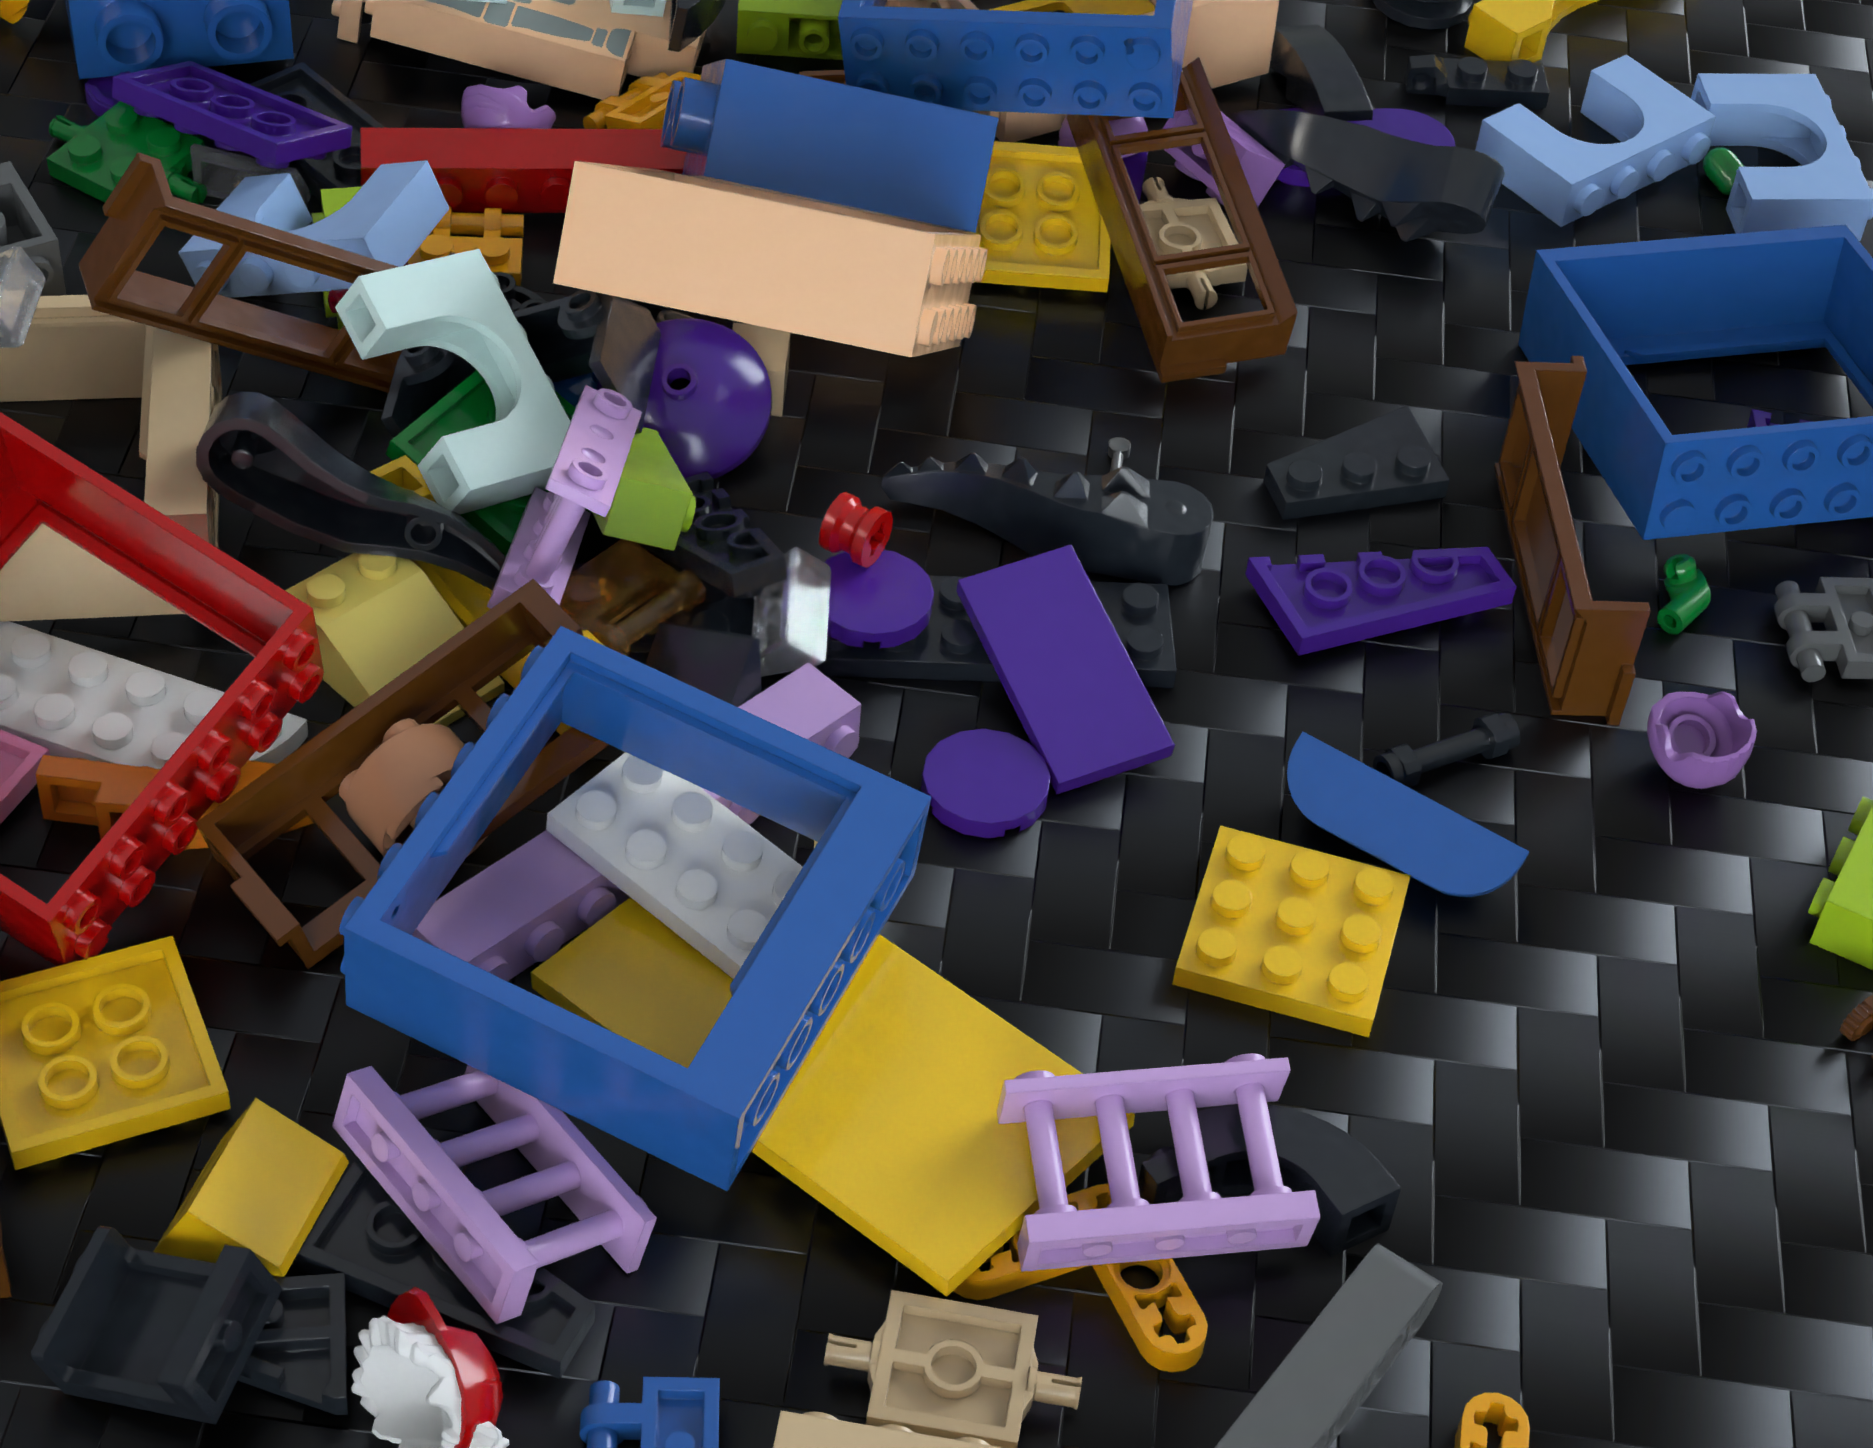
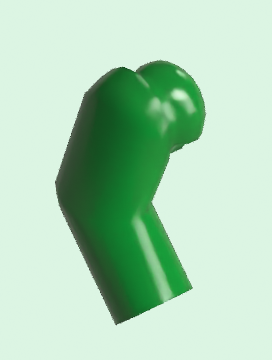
[1703,147,1745,196]
[1657,554,1711,635]

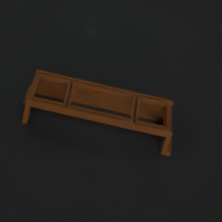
[1066,57,1298,383]
[78,152,455,393]
[1494,356,1651,725]
[195,579,609,970]

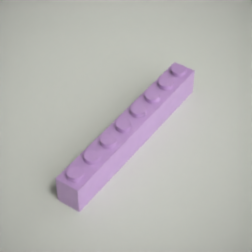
[412,662,861,981]

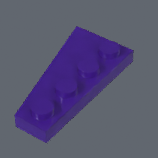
[1245,547,1517,656]

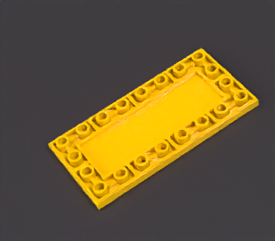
[531,897,1135,1297]

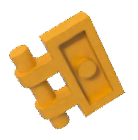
[583,71,701,129]
[408,207,524,286]

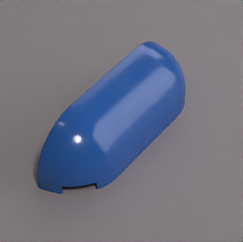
[1287,731,1529,897]

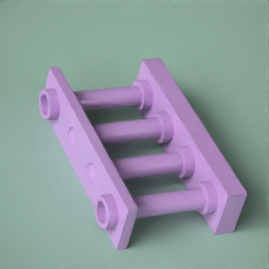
[487,385,642,609]
[997,1053,1321,1272]
[332,1065,657,1324]

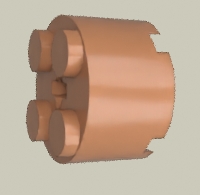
[339,718,488,857]

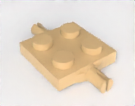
[1140,177,1248,310]
[824,1290,1082,1448]

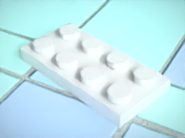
[546,752,803,979]

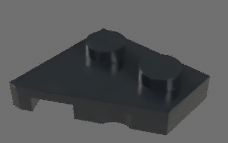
[237,1273,348,1415]

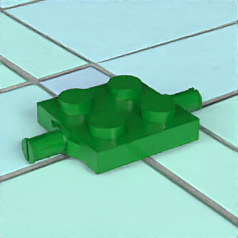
[46,101,207,204]

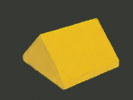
[153,1098,349,1277]

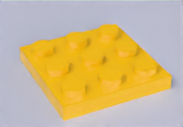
[968,141,1111,293]
[1172,826,1411,1038]
[0,936,231,1170]

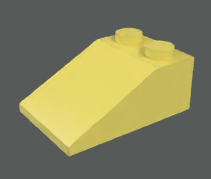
[285,553,505,726]

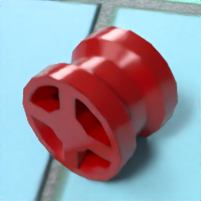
[819,492,893,568]

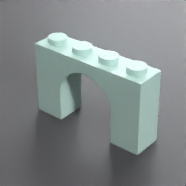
[335,249,570,515]

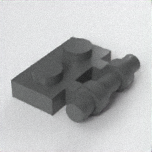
[1774,577,1873,682]

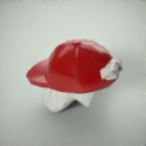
[351,1287,509,1448]

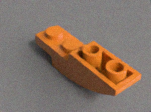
[35,755,314,850]

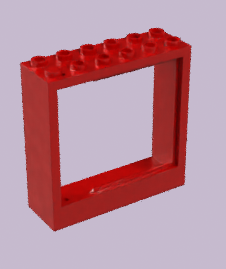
[0,412,324,966]

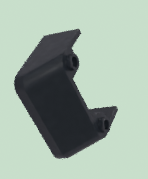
[381,289,661,438]

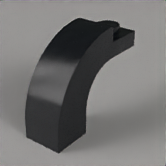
[1138,1104,1401,1257]

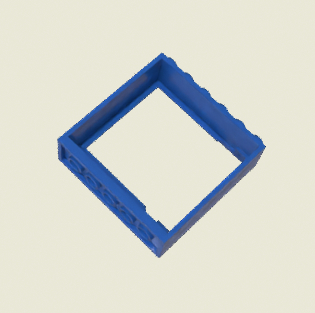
[838,0,1193,118]
[1518,224,1873,540]
[339,626,931,1191]

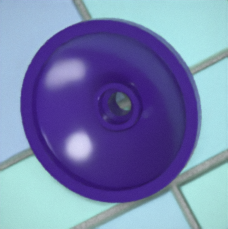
[597,318,772,479]

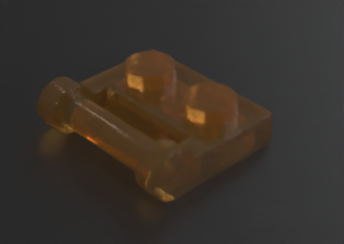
[559,539,706,656]

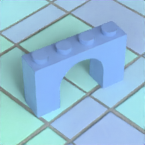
[1475,55,1716,227]
[1691,73,1873,241]
[178,160,450,298]

